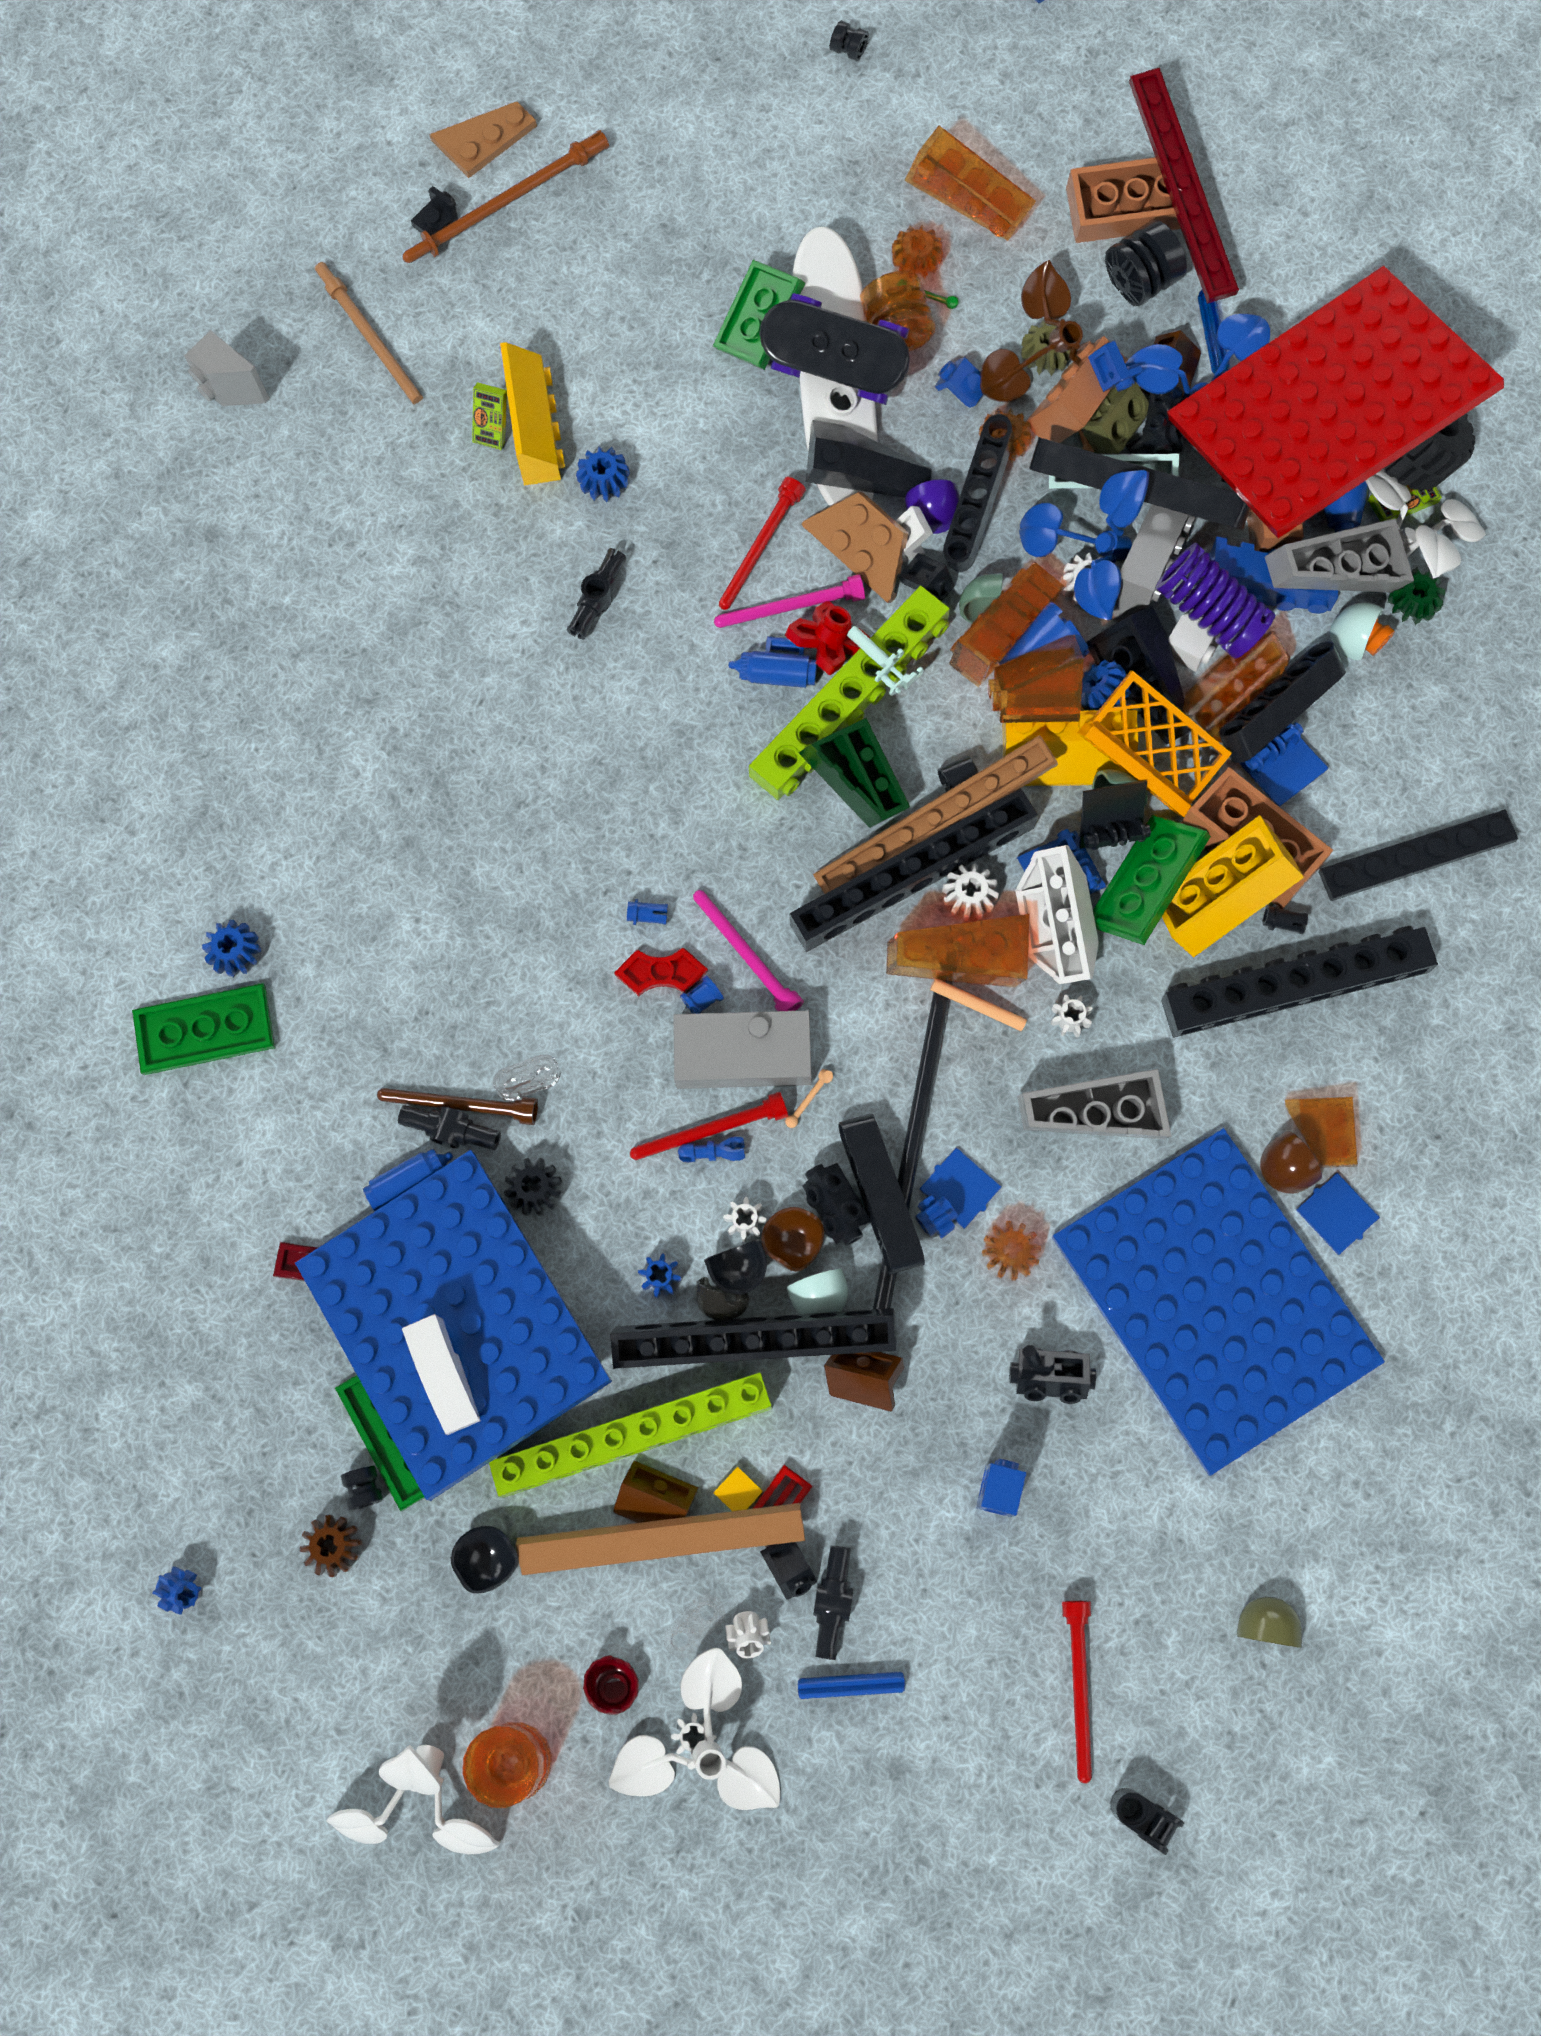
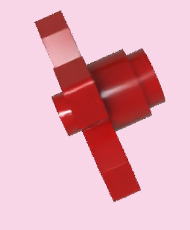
[785,601,871,675]

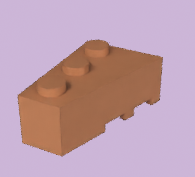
[1025,336,1128,443]

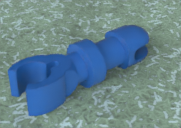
[678,1137,745,1163]

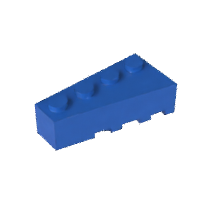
[1209,536,1338,614]

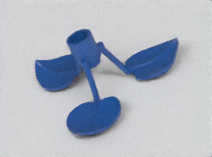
[1125,314,1270,398]
[1019,470,1149,620]

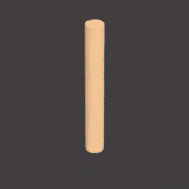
[930,978,1027,1031]

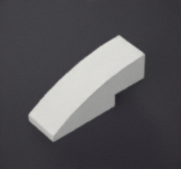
[402,1314,481,1435]

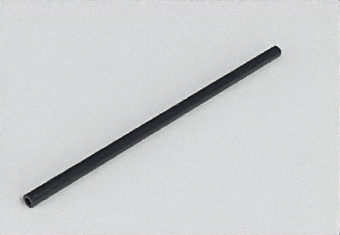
[873,950,958,1309]

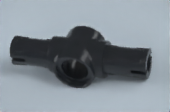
[567,548,626,640]
[398,1105,501,1150]
[813,1545,853,1660]

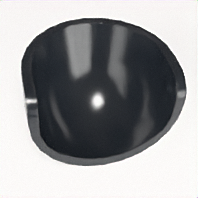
[704,1239,767,1295]
[451,1526,518,1594]

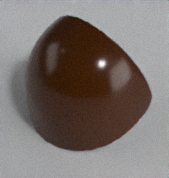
[1260,1131,1322,1194]
[761,1207,824,1272]

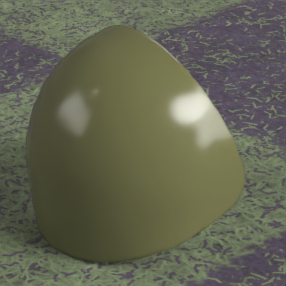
[1237,1597,1302,1648]

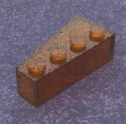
[904,125,1036,241]
[949,562,1064,687]
[886,914,1030,987]

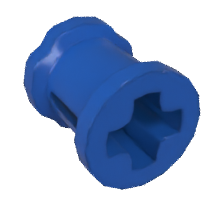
[680,975,724,1014]

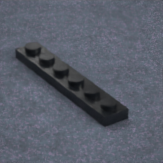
[1319,809,1519,901]

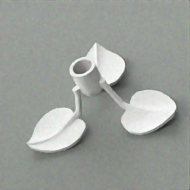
[1365,469,1486,579]
[609,1648,780,1810]
[326,1745,501,1854]

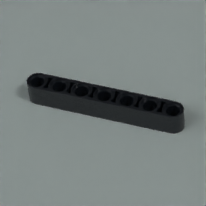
[1029,437,1250,530]

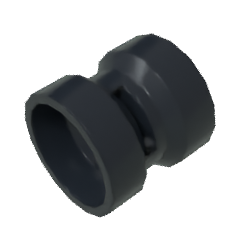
[829,20,869,62]
[340,1465,384,1511]

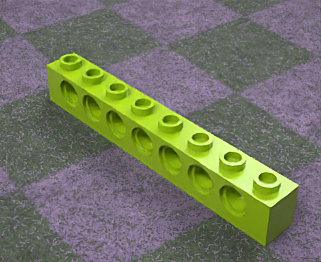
[748,585,950,801]
[489,1372,772,1498]

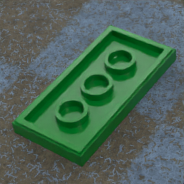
[1093,815,1210,945]
[132,983,275,1075]
[335,1375,425,1511]

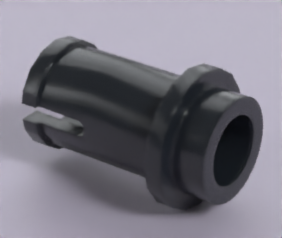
[1262,904,1308,934]

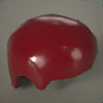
[583,1655,639,1715]

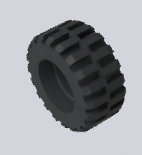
[1384,413,1475,490]

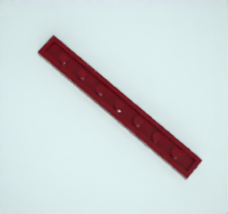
[1129,67,1239,304]

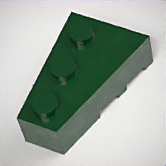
[799,718,910,828]

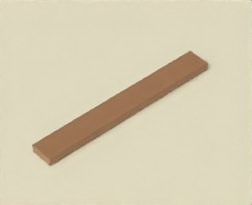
[813,735,1058,894]
[516,1503,805,1575]

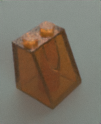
[988,635,1084,723]

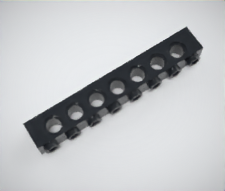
[789,788,1038,952]
[1161,926,1438,1038]
[610,1308,897,1369]

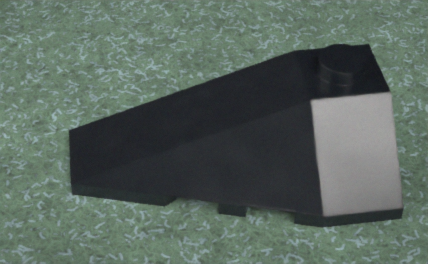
[806,420,932,498]
[1086,606,1191,745]

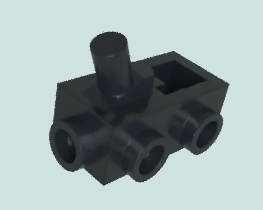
[1127,386,1186,454]
[802,1163,872,1246]
[1009,1345,1096,1404]

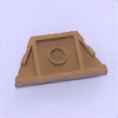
[801,492,908,603]

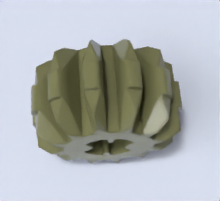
[1021,320,1070,376]

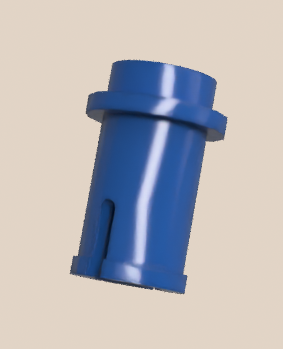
[627,899,668,925]

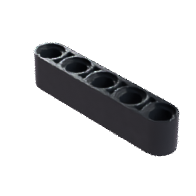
[943,414,1015,572]
[1218,641,1346,763]
[838,1113,925,1275]

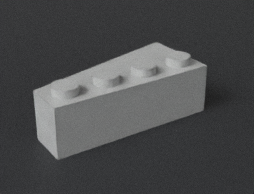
[1112,504,1195,622]
[1265,519,1414,592]
[1017,1069,1172,1139]

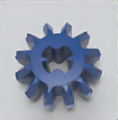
[576,446,630,502]
[1074,660,1132,710]
[202,919,261,977]

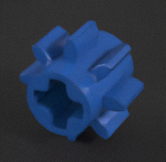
[915,1194,958,1239]
[638,1253,682,1298]
[153,1566,202,1615]

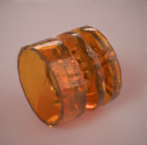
[860,271,936,351]
[463,1722,552,1808]

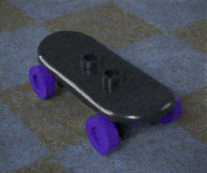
[759,293,910,405]

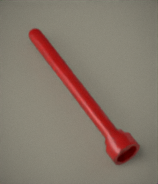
[719,477,806,610]
[630,1091,789,1160]
[1062,1600,1092,1784]

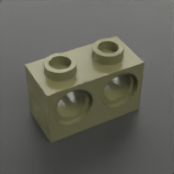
[1081,382,1149,454]

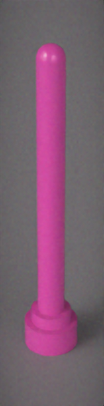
[714,574,865,628]
[693,890,804,1011]

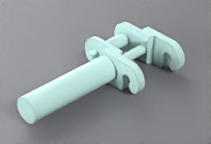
[847,626,924,696]

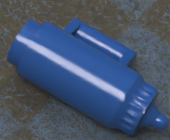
[728,636,817,688]
[363,1149,453,1211]

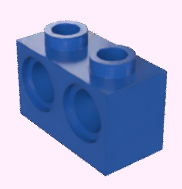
[976,1458,1026,1517]

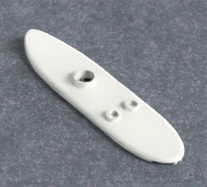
[792,226,878,507]

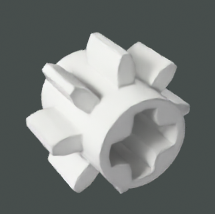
[1051,994,1093,1037]
[723,1197,767,1242]
[725,1611,771,1658]
[671,1713,717,1759]

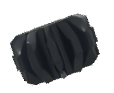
[504,1158,563,1216]

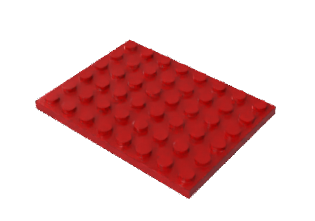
[1167,265,1504,539]

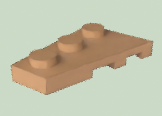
[429,101,537,178]

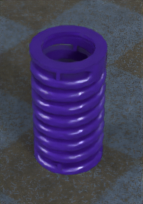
[1155,543,1276,659]

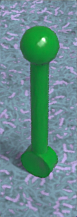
[898,279,958,309]

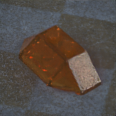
[1182,631,1290,743]

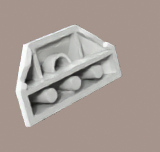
[1015,845,1099,984]

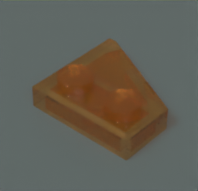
[1285,1097,1358,1168]

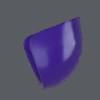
[905,479,960,534]

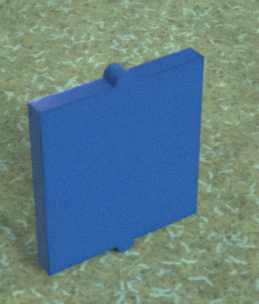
[919,1148,1001,1229]
[1296,1173,1380,1255]

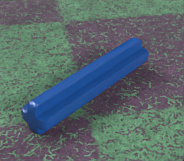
[798,1672,905,1699]

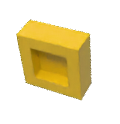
[713,1466,763,1511]

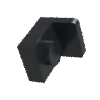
[410,186,458,235]
[898,553,954,602]
[760,1542,817,1600]

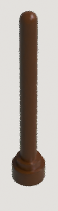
[377,1088,538,1125]

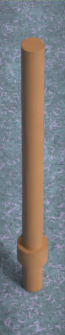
[315,262,423,405]

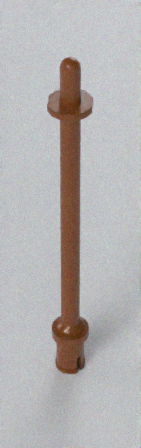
[402,130,609,263]

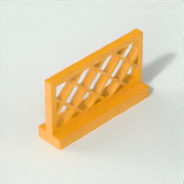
[1077,670,1232,817]

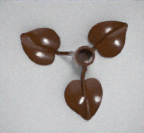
[980,260,1087,402]

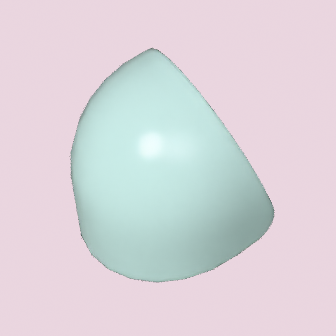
[1330,603,1383,660]
[787,1269,848,1314]

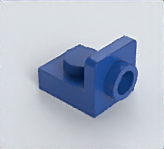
[1088,341,1144,392]

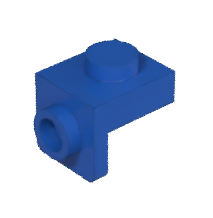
[934,357,983,408]

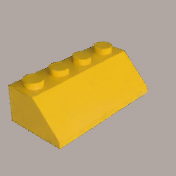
[500,342,565,486]
[1002,710,1138,786]
[1162,815,1304,958]

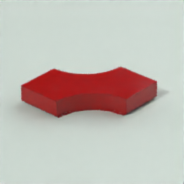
[614,948,708,997]

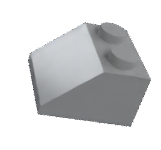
[184,330,270,406]

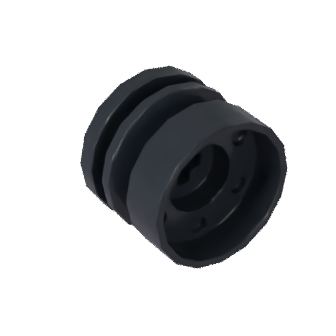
[1105,220,1187,306]

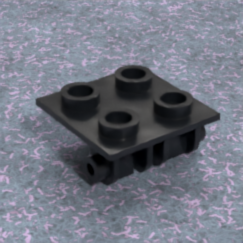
[1079,780,1151,851]

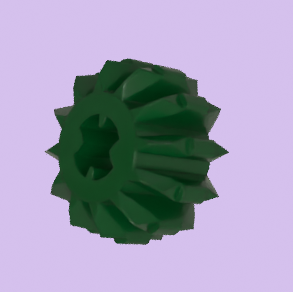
[1387,567,1446,625]

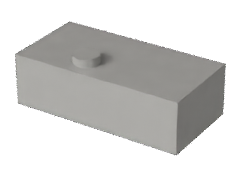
[673,1010,811,1089]

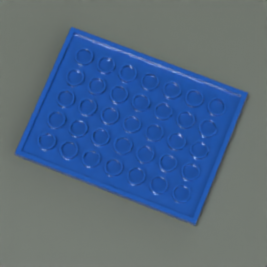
[1052,1128,1385,1476]
[295,1150,613,1501]

